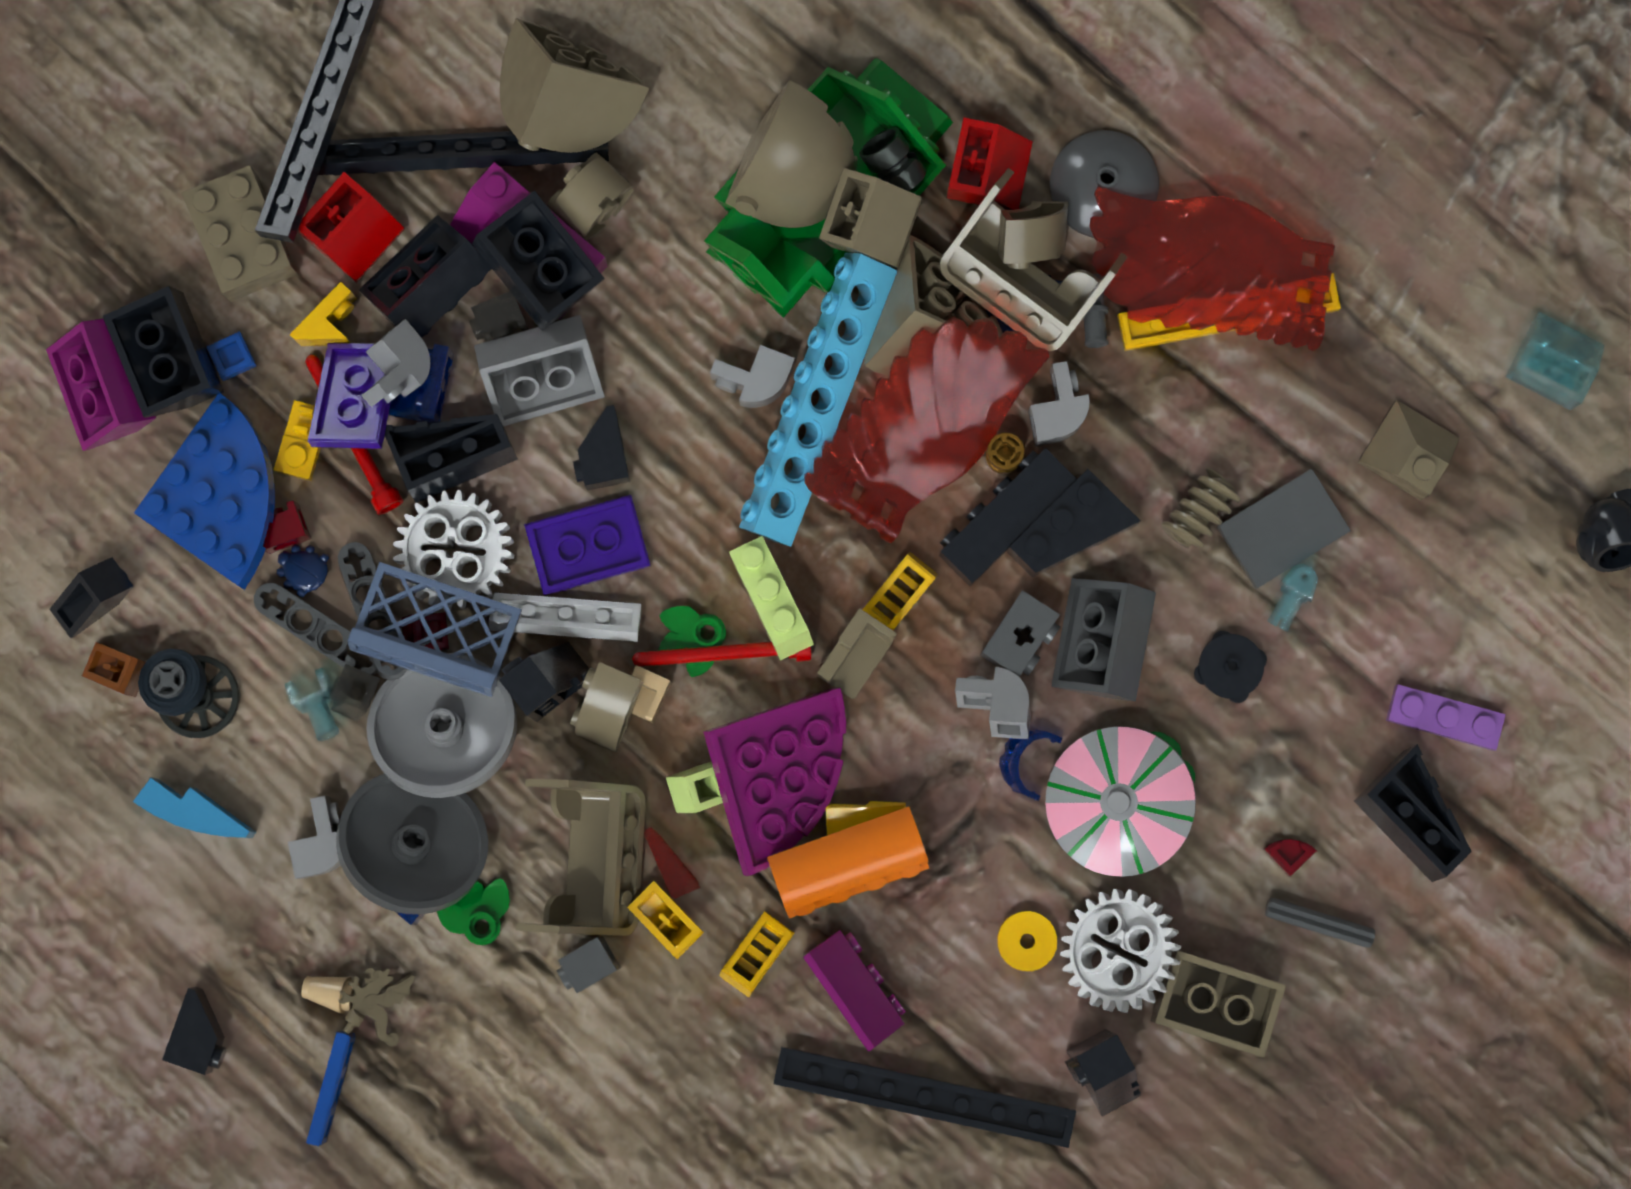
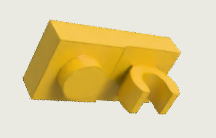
[273,400,321,481]

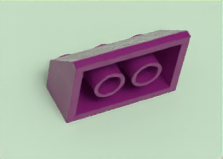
[46,319,156,451]
[803,930,906,1052]

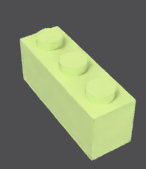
[729,536,814,661]

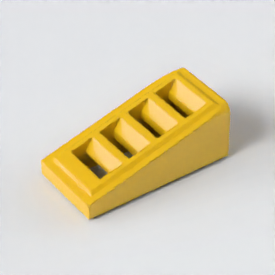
[862,552,938,630]
[719,911,795,997]

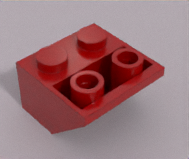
[946,117,1033,210]
[298,172,405,283]

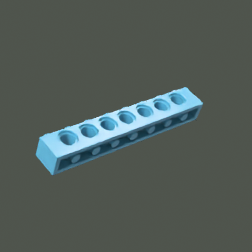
[739,253,897,547]

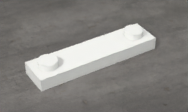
[489,593,641,642]

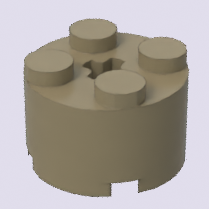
[547,152,634,241]

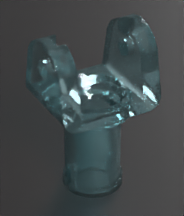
[1267,564,1318,632]
[285,667,340,741]

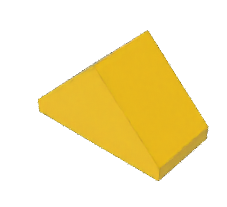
[627,881,704,959]

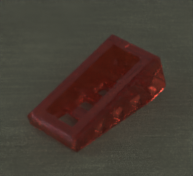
[644,827,701,899]

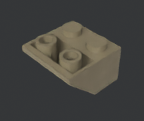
[819,168,923,268]

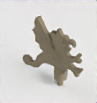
[338,968,415,1046]

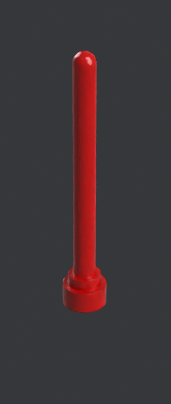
[305,355,404,515]
[632,642,811,667]

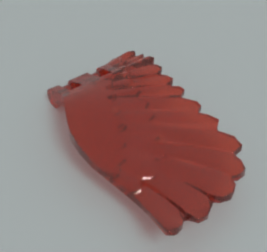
[1089,186,1335,351]

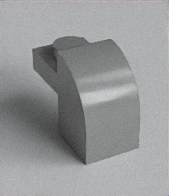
[362,319,430,407]
[710,345,795,408]
[1028,361,1089,447]
[955,667,1031,739]
[288,796,341,879]

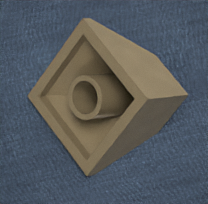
[1358,400,1460,501]

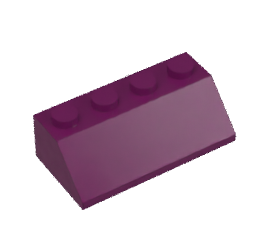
[450,162,608,320]

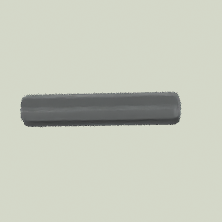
[1265,898,1375,948]

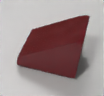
[401,612,449,650]

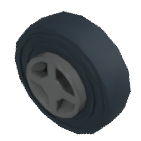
[138,649,207,716]

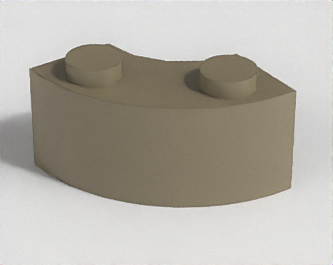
[998,201,1069,269]
[570,662,644,753]

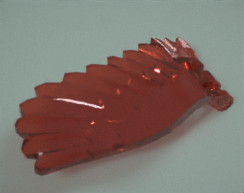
[804,317,1050,543]

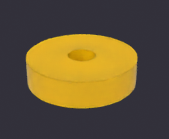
[997,911,1057,971]

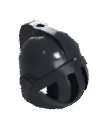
[1576,489,1631,572]

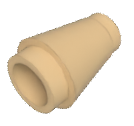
[301,976,360,1014]

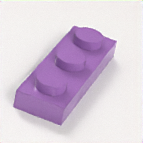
[1386,684,1506,751]

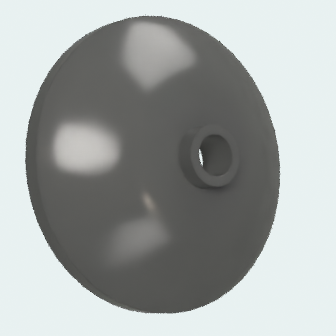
[1049,130,1159,239]

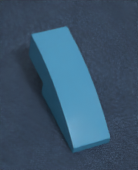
[133,777,256,838]

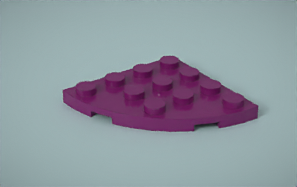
[703,687,846,876]

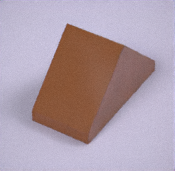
[82,642,146,697]

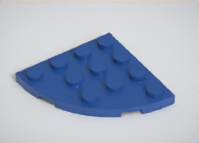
[134,393,275,590]

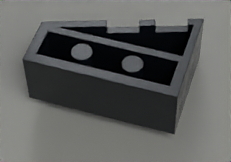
[1007,469,1141,578]
[499,642,589,722]

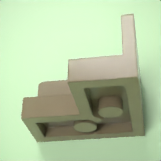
[817,608,897,699]

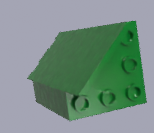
[704,58,953,318]

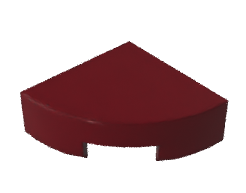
[1263,839,1317,877]

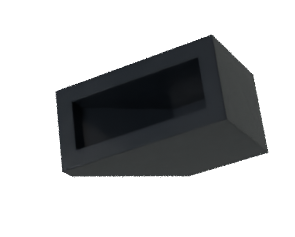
[573,405,631,491]
[49,557,134,638]
[162,987,226,1075]

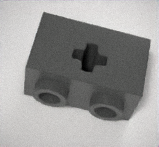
[980,590,1061,677]
[556,936,621,993]

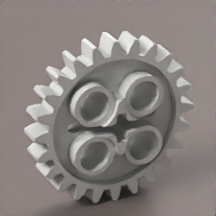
[393,490,514,610]
[1060,889,1181,1013]

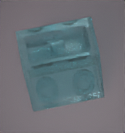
[1505,312,1605,410]

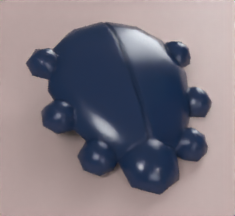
[276,545,329,597]

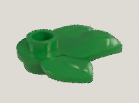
[658,606,726,677]
[437,878,510,945]

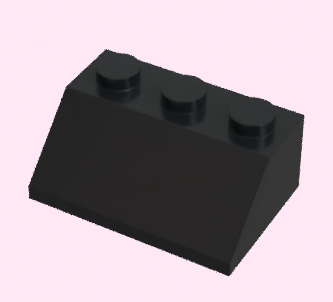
[472,191,605,331]
[359,215,492,338]
[103,286,224,418]

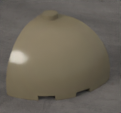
[500,18,649,153]
[725,80,858,228]
[864,235,1007,387]

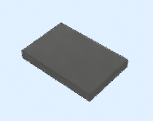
[1217,469,1351,589]

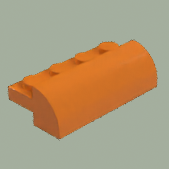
[767,806,929,919]

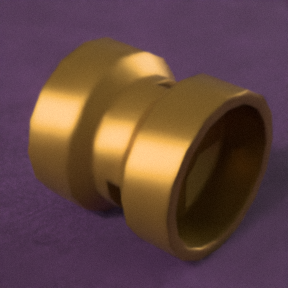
[986,433,1024,474]

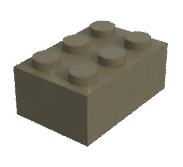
[181,165,298,302]
[1150,951,1286,1058]

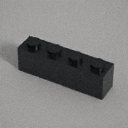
[939,448,1077,586]

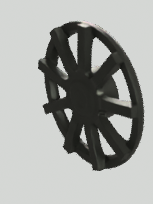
[159,655,240,738]

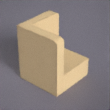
[631,665,672,723]

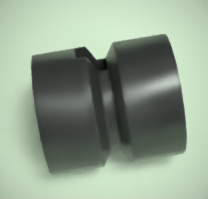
[859,127,927,191]

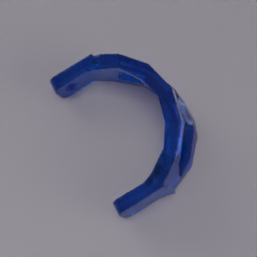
[999,729,1062,801]

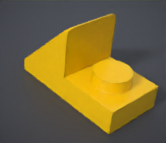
[289,282,357,346]

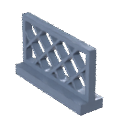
[348,562,522,697]

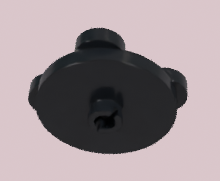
[1194,631,1267,703]

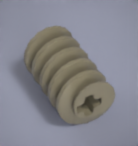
[1161,468,1241,549]

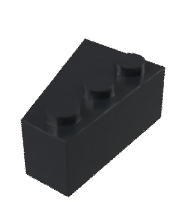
[385,414,518,503]
[1354,744,1472,882]
[1065,1029,1141,1117]

